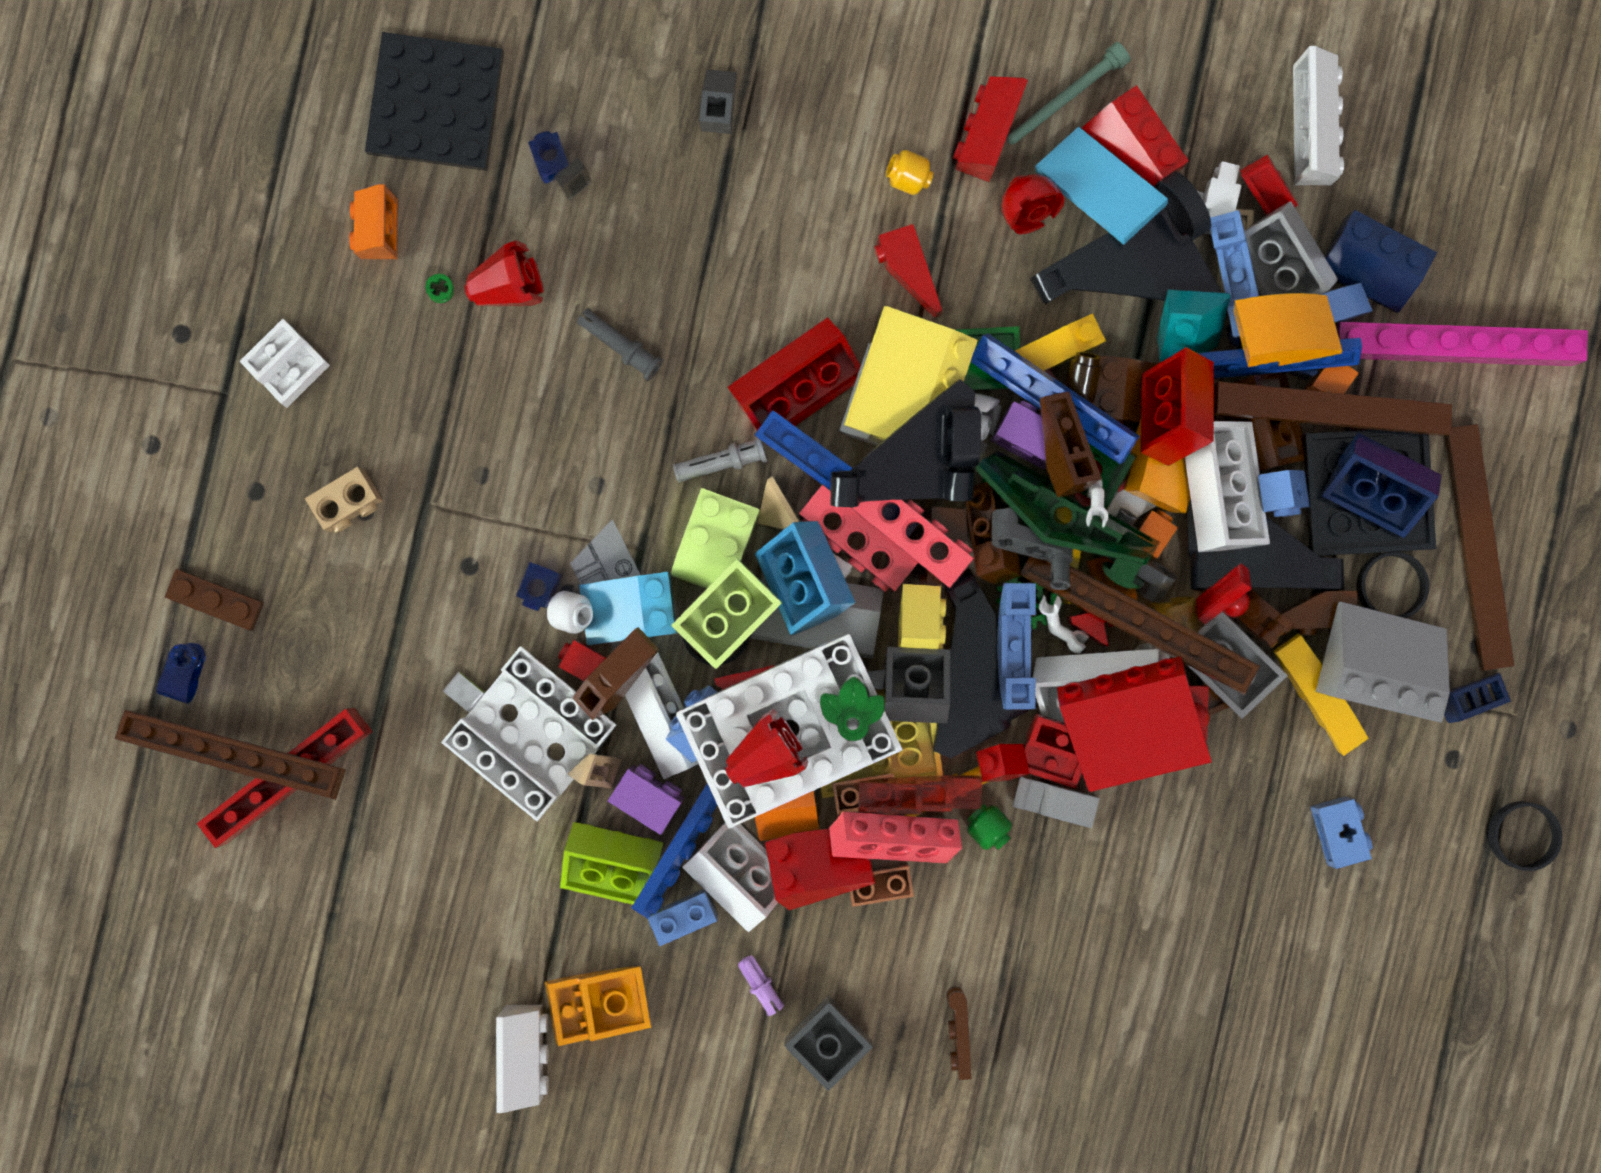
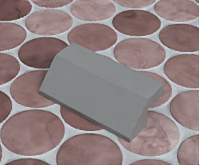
[751,572,883,659]

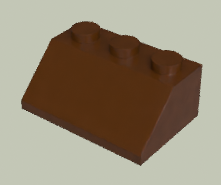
[1231,372,1305,472]

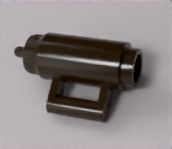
[1066,352,1102,404]

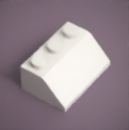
[682,822,778,932]
[496,1005,549,1113]

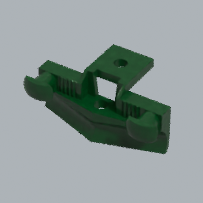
[976,444,1160,589]

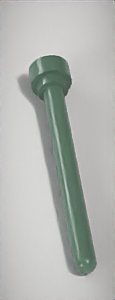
[1006,42,1131,145]

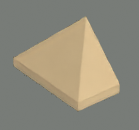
[757,476,799,530]
[568,754,622,788]

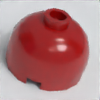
[1001,174,1065,235]

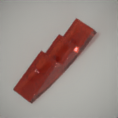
[858,775,982,815]

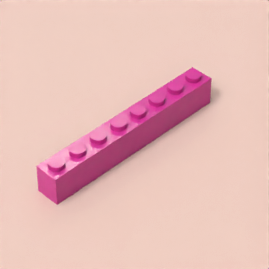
[1335,322,1588,366]

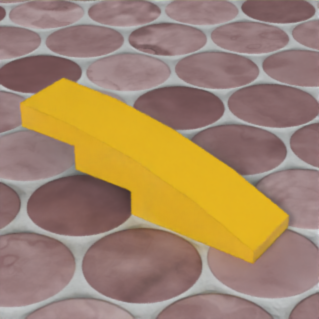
[1273,634,1369,756]

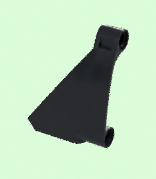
[1030,206,1221,305]
[830,379,981,507]
[1188,497,1344,591]
[933,569,1039,758]

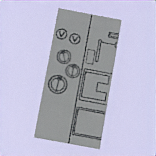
[570,519,640,650]

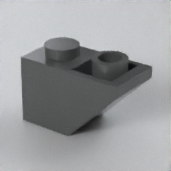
[699,70,737,134]

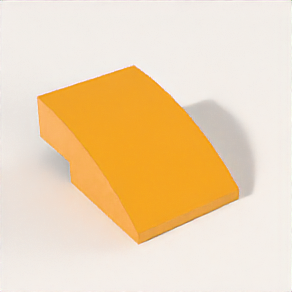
[1234,293,1342,367]
[1124,420,1190,513]
[545,966,651,1046]

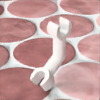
[1086,479,1108,528]
[1039,595,1089,654]

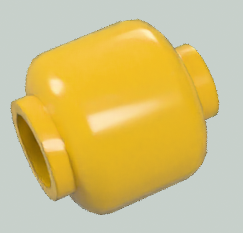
[886,150,933,195]

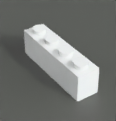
[625,652,699,779]

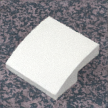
[240,319,330,408]

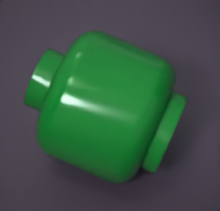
[967,804,1012,850]

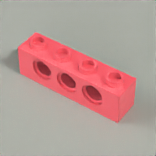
[799,485,918,593]
[853,499,974,588]
[829,812,962,863]

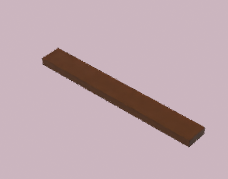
[1214,382,1452,436]
[1445,424,1515,671]
[1021,556,1260,695]
[114,710,346,800]

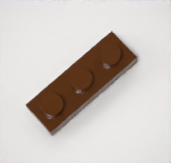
[165,569,264,631]

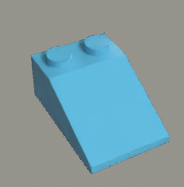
[579,572,678,645]

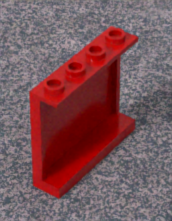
[1057,656,1212,792]

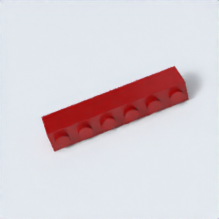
[196,708,373,848]

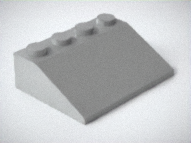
[1315,601,1450,723]

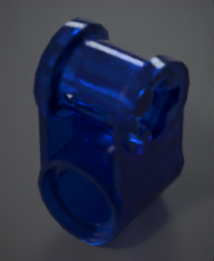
[157,643,206,704]

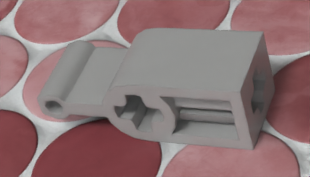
[1012,777,1100,828]

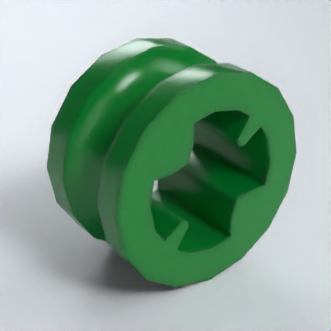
[425,274,454,304]

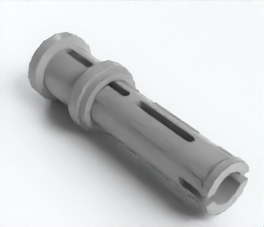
[673,437,767,483]

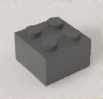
[884,647,950,724]
[784,995,873,1091]

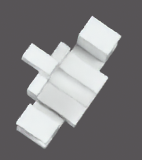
[1197,161,1241,235]

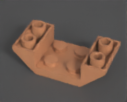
[832,773,914,907]

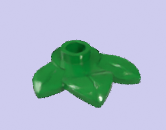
[820,677,885,742]

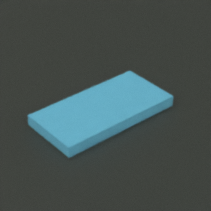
[1035,127,1168,245]

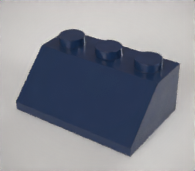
[1324,210,1437,313]
[1322,433,1441,538]

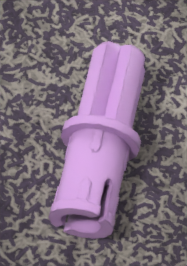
[738,955,784,1016]

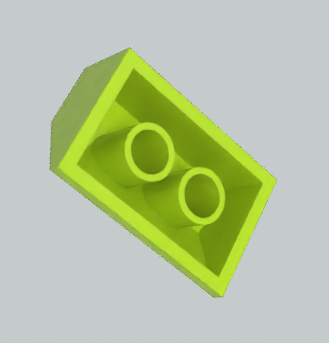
[560,822,664,905]

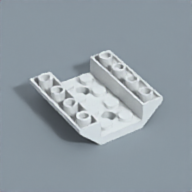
[441,646,617,821]

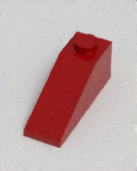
[874,224,942,318]

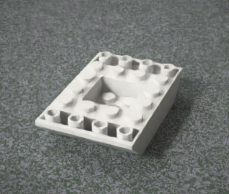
[676,633,903,829]

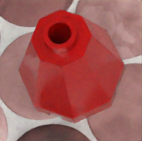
[464,240,544,306]
[725,709,809,787]

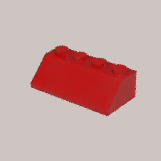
[727,317,861,445]

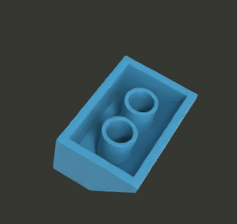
[754,521,856,635]

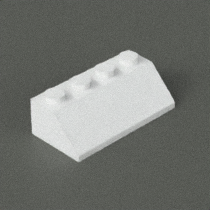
[1293,46,1344,185]
[1185,421,1270,552]
[1033,649,1162,723]

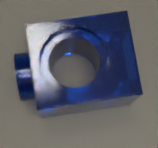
[528,131,573,184]
[516,562,562,611]

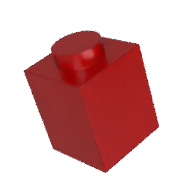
[558,640,607,681]
[976,744,1030,782]

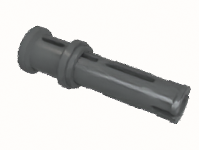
[577,308,664,381]

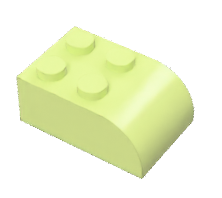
[671,488,760,589]
[671,558,782,669]

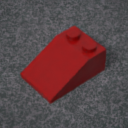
[765,829,876,911]

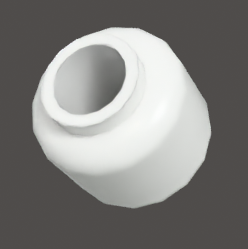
[547,591,593,634]

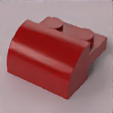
[1024,714,1082,789]

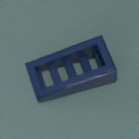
[1444,673,1511,723]

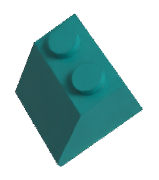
[1157,290,1231,362]

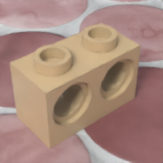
[304,467,383,533]

